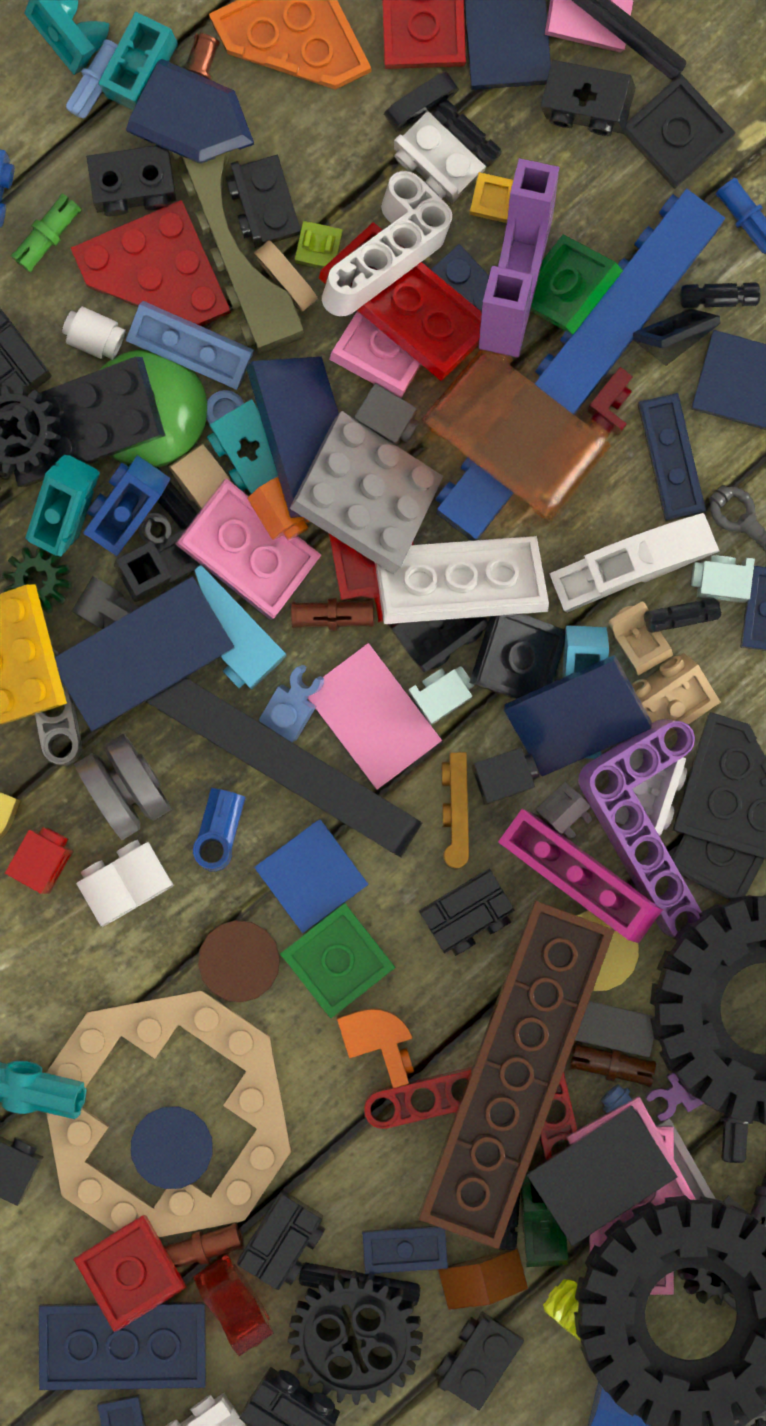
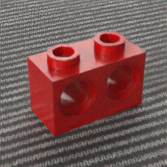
[4,827,74,894]

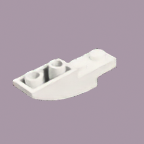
[549,513,720,613]

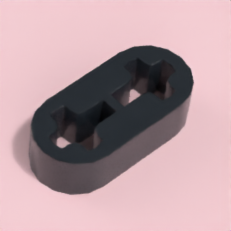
[384,71,459,132]

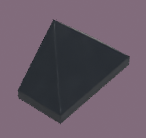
[633,308,721,366]

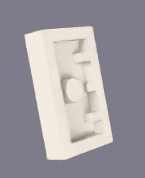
[394,111,486,204]

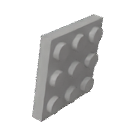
[290,411,443,574]

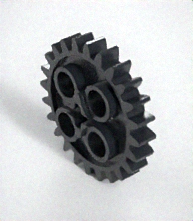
[288,1270,423,1405]

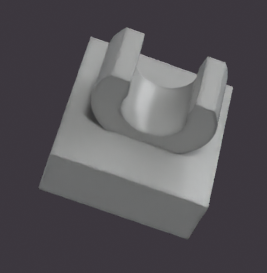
[536,782,592,838]

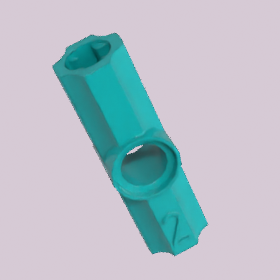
[0,1061,87,1119]

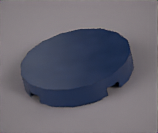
[131,1106,213,1189]

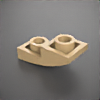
[168,444,233,510]

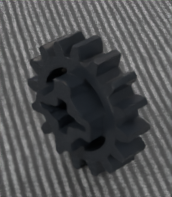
[0,384,61,475]

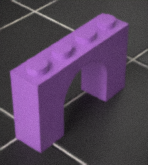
[479,158,559,357]

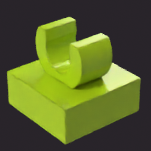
[295,221,343,269]

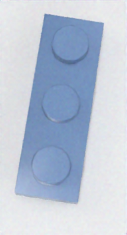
[126,301,254,390]

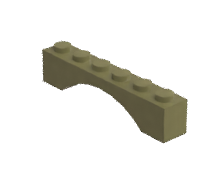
[171,151,304,355]

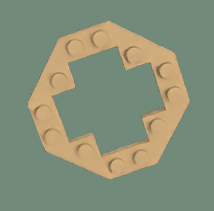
[46,990,291,1237]

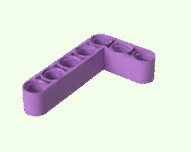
[578,719,702,938]

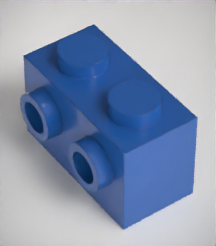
[83,455,171,556]

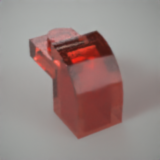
[193,1254,274,1356]

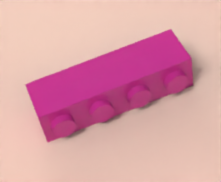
[498,809,663,943]

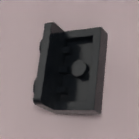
[388,617,488,672]

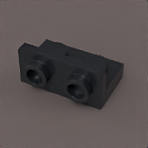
[226,154,301,248]
[435,1311,524,1411]

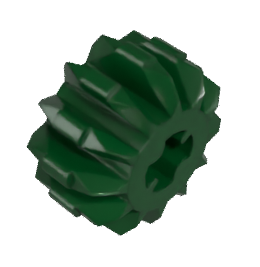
[2,547,72,614]

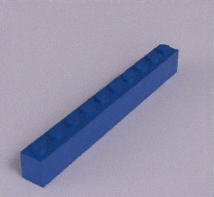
[436,188,725,541]

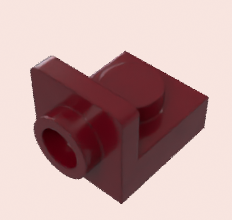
[587,367,633,436]

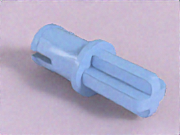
[66,39,118,119]

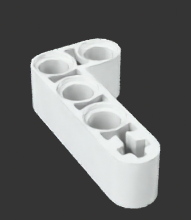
[322,171,452,316]

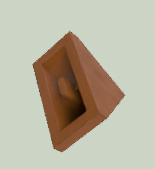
[438,1248,528,1310]

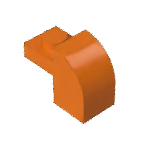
[337,1008,414,1088]

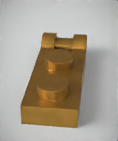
[441,752,469,868]

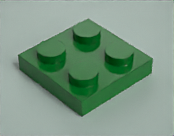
[530,234,623,335]
[280,903,396,1018]

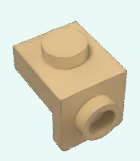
[609,602,673,676]

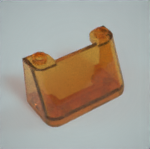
[421,349,611,524]

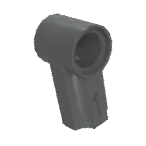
[72,576,139,629]

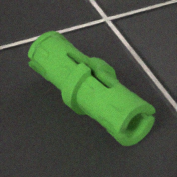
[10,193,82,273]

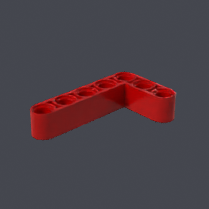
[364,1067,577,1160]

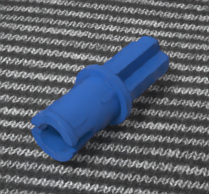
[715,178,766,254]

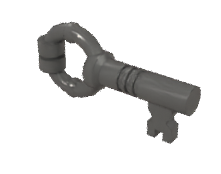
[709,485,766,552]

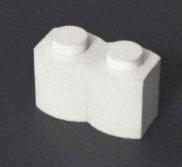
[76,840,174,927]

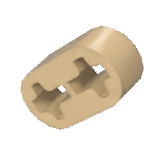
[253,240,318,312]

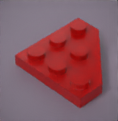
[71,200,231,326]

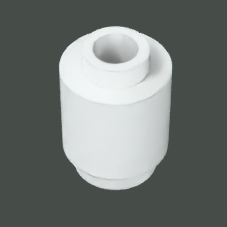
[62,306,126,360]

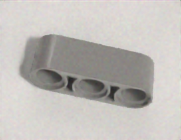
[35,649,82,766]

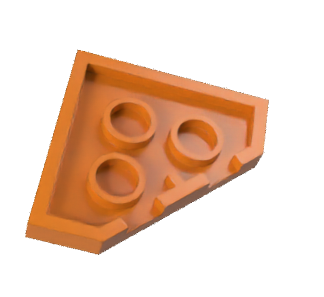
[209,0,371,90]

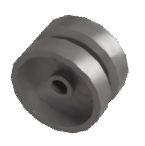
[74,733,172,840]

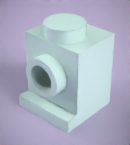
[691,555,755,603]
[408,666,474,725]

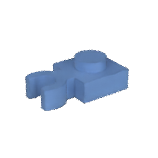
[258,665,324,742]

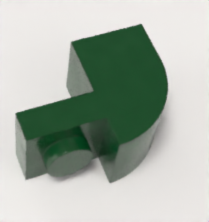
[521,1171,569,1267]

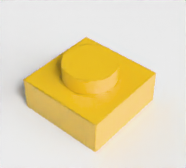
[469,172,513,223]

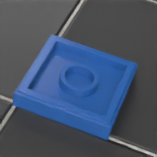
[254,819,369,933]

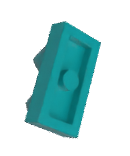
[24,0,110,75]

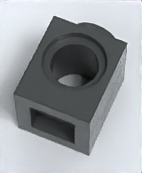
[354,383,420,446]

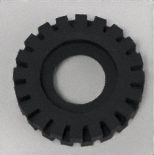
[650,895,766,1125]
[574,1195,766,1426]

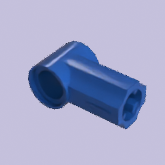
[193,788,246,872]

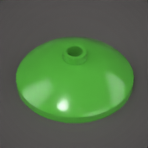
[100,349,207,467]

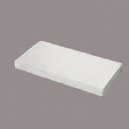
[375,536,549,624]

